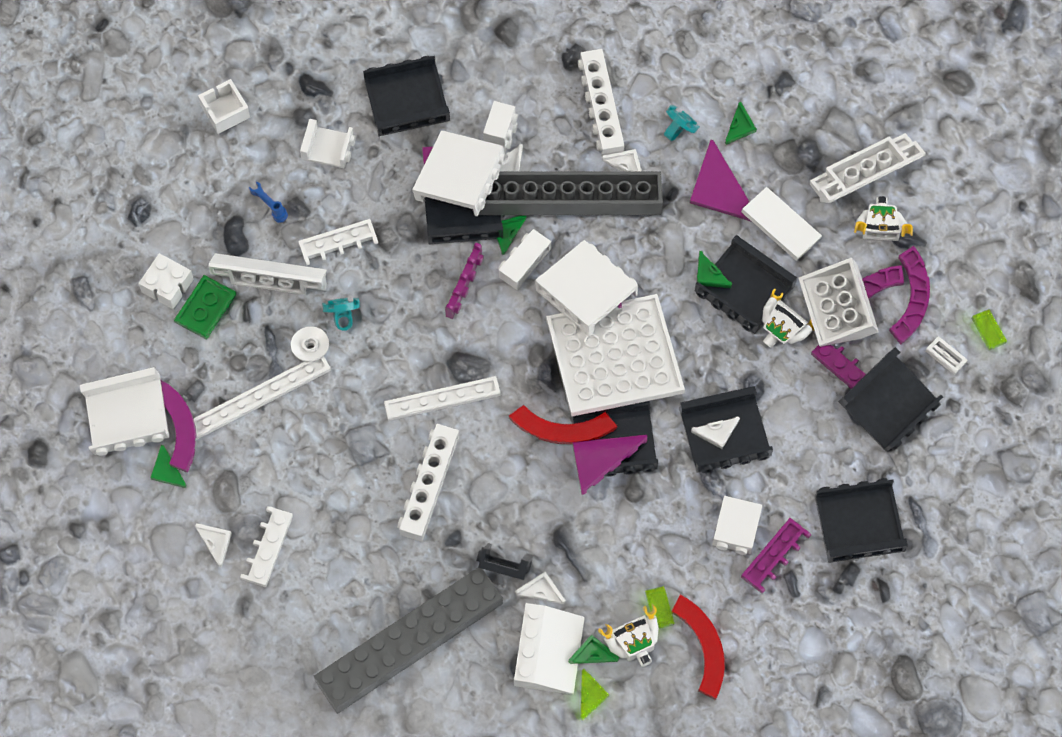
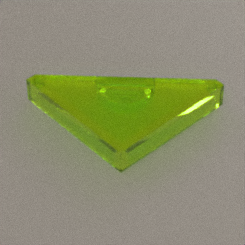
[580,669,609,721]

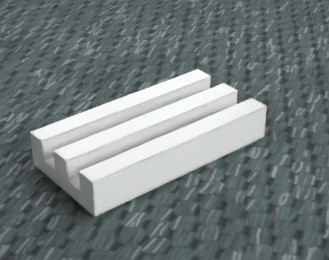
[925,336,968,375]

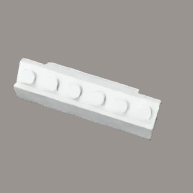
[810,133,926,203]
[209,253,327,295]

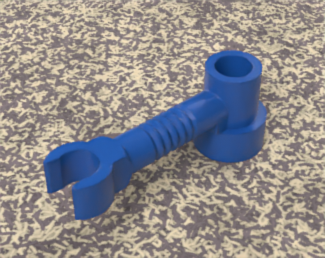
[249,182,288,223]

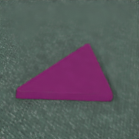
[690,139,752,222]
[573,435,647,495]

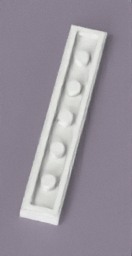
[384,376,501,421]

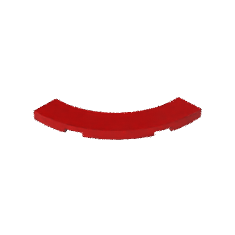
[509,405,617,445]
[671,594,725,700]

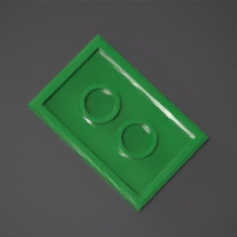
[174,275,237,340]

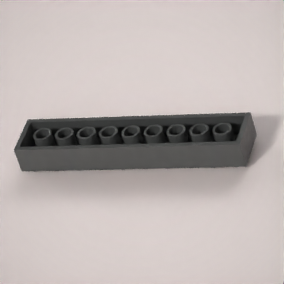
[474,171,663,215]
[314,568,503,714]

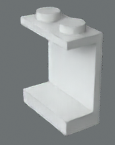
[300,119,356,168]
[712,496,762,555]

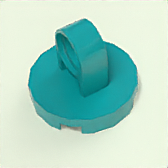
[664,105,700,141]
[322,298,360,331]

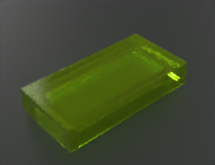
[971,309,1007,350]
[645,586,675,629]

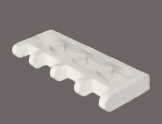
[298,219,378,266]
[240,506,293,587]

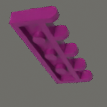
[445,243,484,319]
[811,345,866,388]
[741,518,811,593]

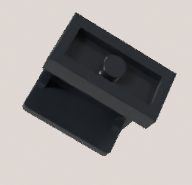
[476,543,534,580]

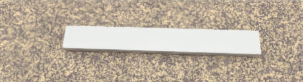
[194,356,331,440]

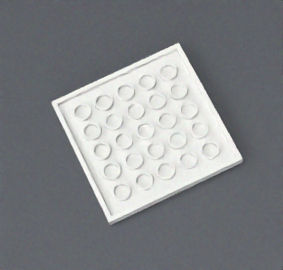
[546,294,685,416]

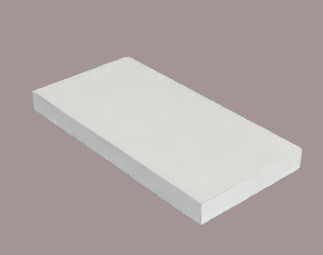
[741,187,822,261]

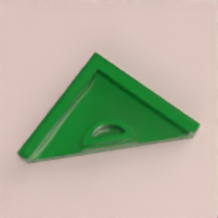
[725,102,757,145]
[497,215,526,255]
[697,251,732,288]
[150,445,186,488]
[568,635,620,664]

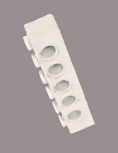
[578,49,624,156]
[397,424,459,542]

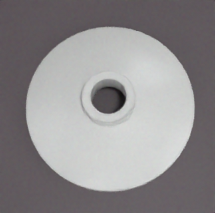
[291,327,329,362]

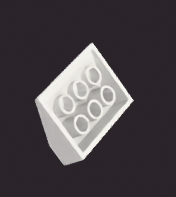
[799,258,879,347]
[514,603,584,695]

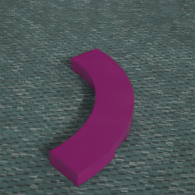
[889,246,930,345]
[862,265,904,299]
[160,380,197,473]

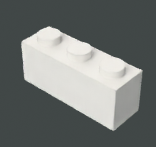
[498,229,551,290]

